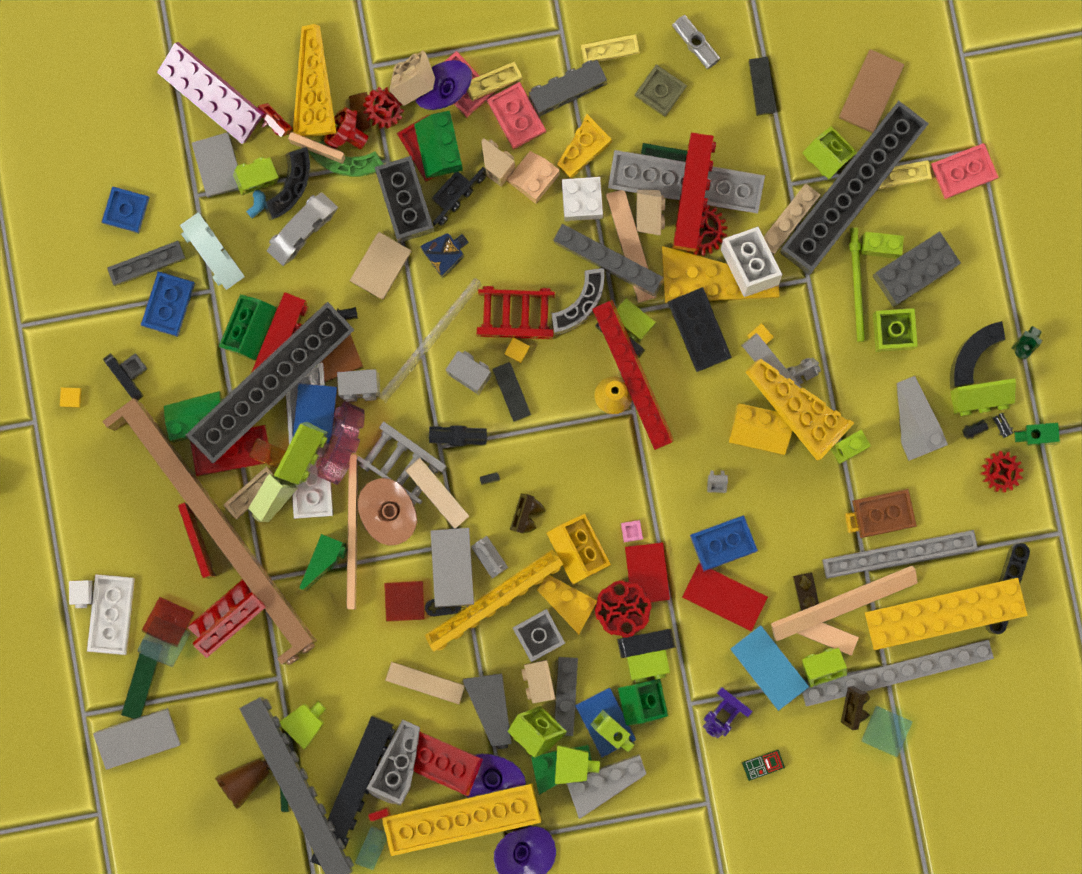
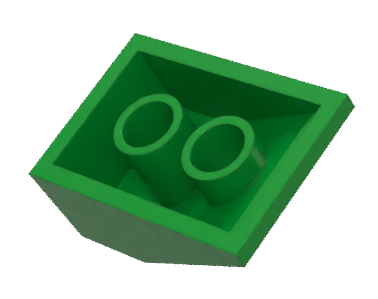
[299,534,348,590]

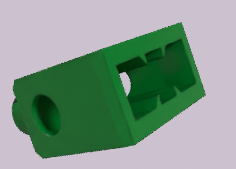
[1014,423,1060,446]

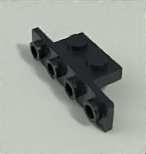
[432,167,487,228]

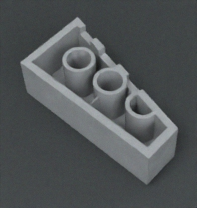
[567,754,646,819]

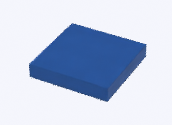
[102,186,150,233]

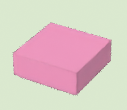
[621,520,643,542]

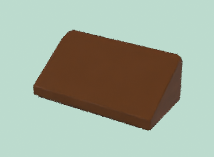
[349,92,372,132]

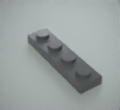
[107,241,186,286]
[555,657,578,736]

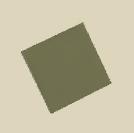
[634,64,687,117]

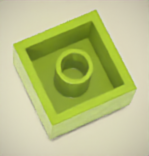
[873,308,918,352]

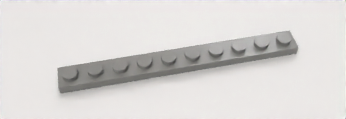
[802,640,994,706]

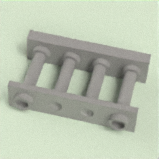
[357,421,447,505]

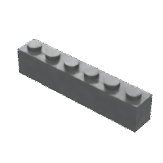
[553,224,664,297]

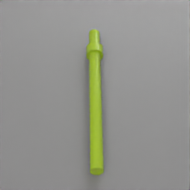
[849,228,865,342]

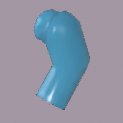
[246,190,266,218]

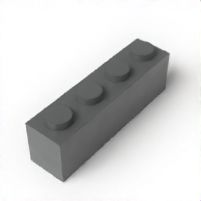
[529,60,607,117]

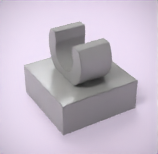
[707,471,728,493]

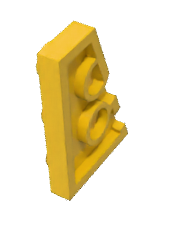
[557,114,613,179]
[537,575,597,635]

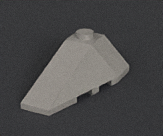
[897,376,948,461]
[367,720,420,805]

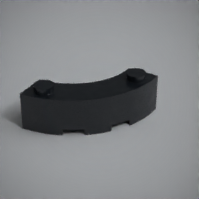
[263,147,310,221]
[950,321,1005,389]

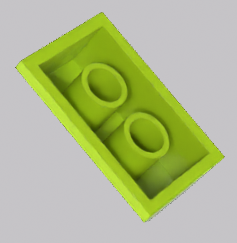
[950,378,1016,416]
[274,422,328,485]

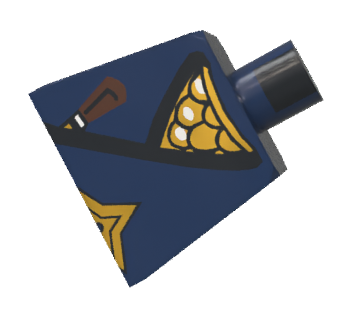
[420,233,469,279]

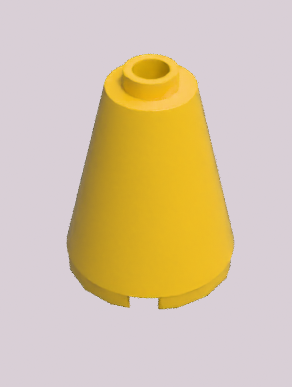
[595,376,632,414]

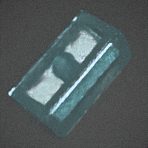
[355,826,387,870]

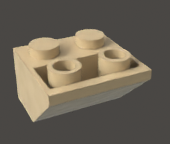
[389,51,435,106]
[482,139,515,187]
[636,190,665,235]

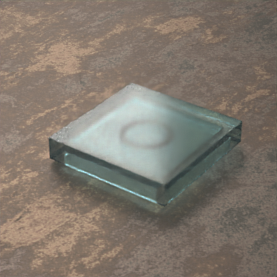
[137,617,190,667]
[861,706,912,757]

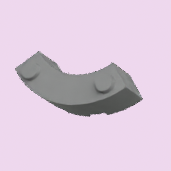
[267,192,338,266]
[552,268,604,335]

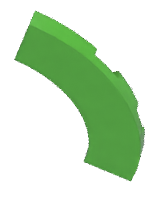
[308,140,383,177]

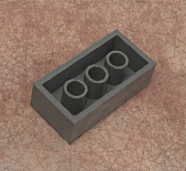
[375,156,435,243]
[873,232,961,308]

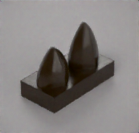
[510,493,546,533]
[793,572,819,611]
[841,686,870,730]

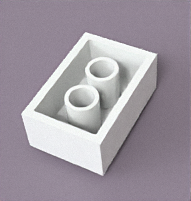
[721,227,782,297]

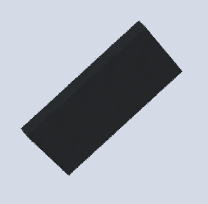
[667,287,732,372]

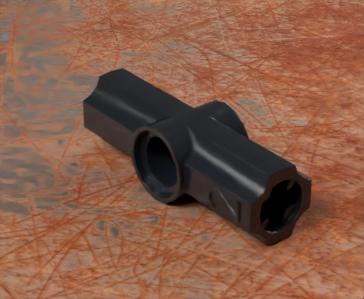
[429,425,487,446]

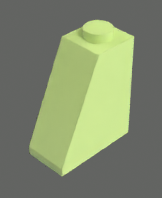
[248,474,298,522]

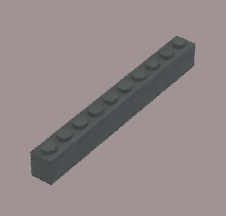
[239,697,354,874]

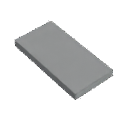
[431,528,474,608]
[93,708,181,770]

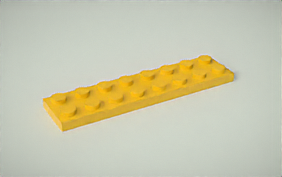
[425,549,564,652]
[865,578,1028,651]
[382,783,542,856]

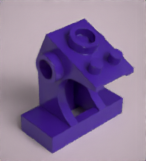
[703,687,753,738]

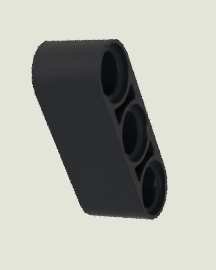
[617,628,676,658]

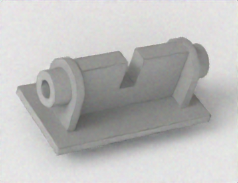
[787,358,821,384]
[471,536,508,579]

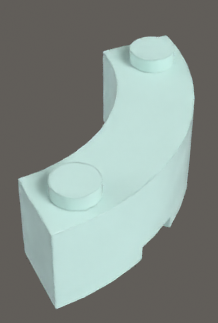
[180,212,245,290]

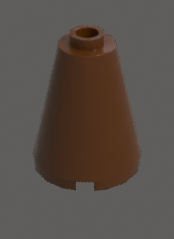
[215,758,270,809]

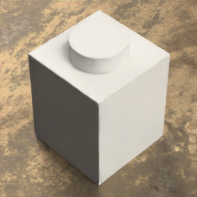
[69,581,93,608]

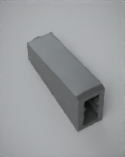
[463,673,512,749]

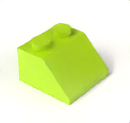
[803,126,857,180]
[507,706,567,758]

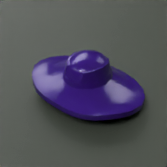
[416,60,472,110]
[465,753,526,798]
[494,826,556,874]

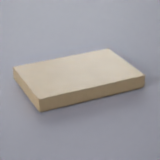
[350,232,412,300]

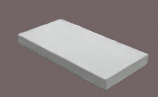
[87,574,135,655]

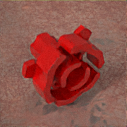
[324,107,369,150]

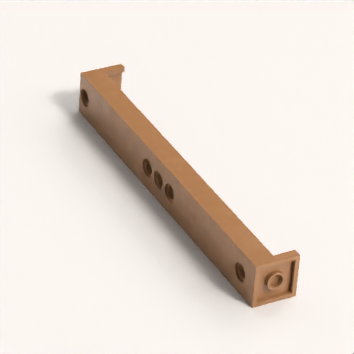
[102,398,317,665]

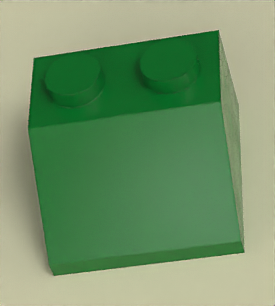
[618,679,668,726]

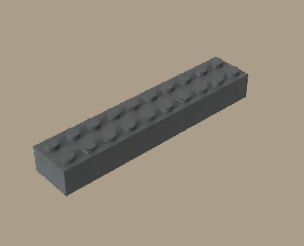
[779,100,929,276]
[185,302,354,463]

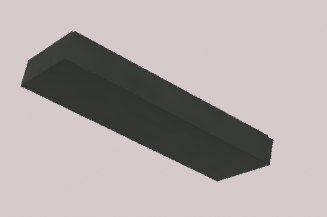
[749,57,776,116]
[492,362,531,422]

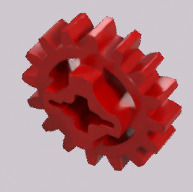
[363,87,404,129]
[980,451,1024,493]

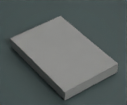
[192,132,239,198]

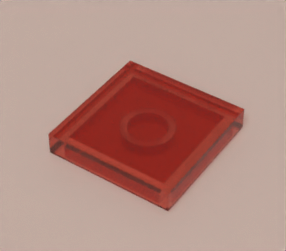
[384,581,425,622]
[142,597,195,647]

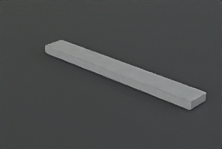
[822,530,978,579]

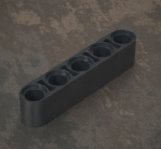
[985,543,1030,634]

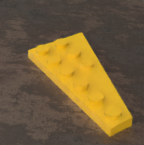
[293,24,336,138]
[662,246,779,304]
[745,359,854,460]

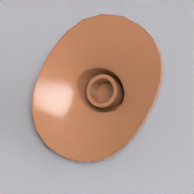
[358,478,417,546]

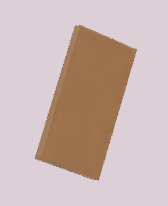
[839,49,904,133]

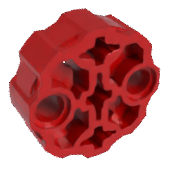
[595,580,652,638]

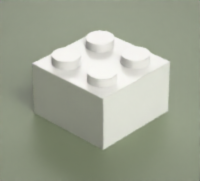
[562,177,603,221]

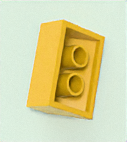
[729,403,792,455]
[546,514,611,585]

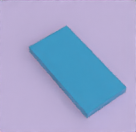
[730,625,809,711]

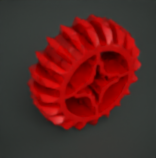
[687,205,728,256]

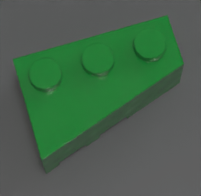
[531,744,592,795]

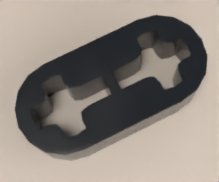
[425,599,462,617]

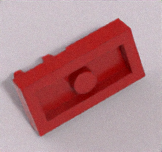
[257,103,293,137]

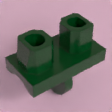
[1011,326,1043,359]

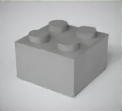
[446,351,492,395]
[337,369,381,402]
[513,609,565,662]

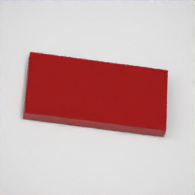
[190,425,272,476]
[178,502,216,579]
[682,563,768,632]
[413,731,483,796]

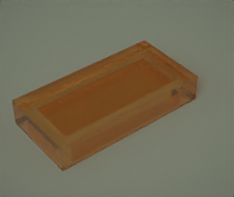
[249,438,286,469]

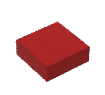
[368,807,390,822]

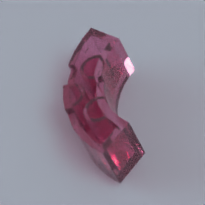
[316,401,365,485]

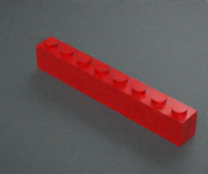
[592,300,674,450]

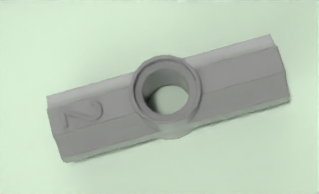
[672,15,720,70]

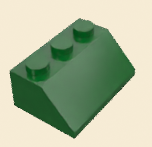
[414,110,463,179]
[218,294,277,361]
[164,391,222,443]

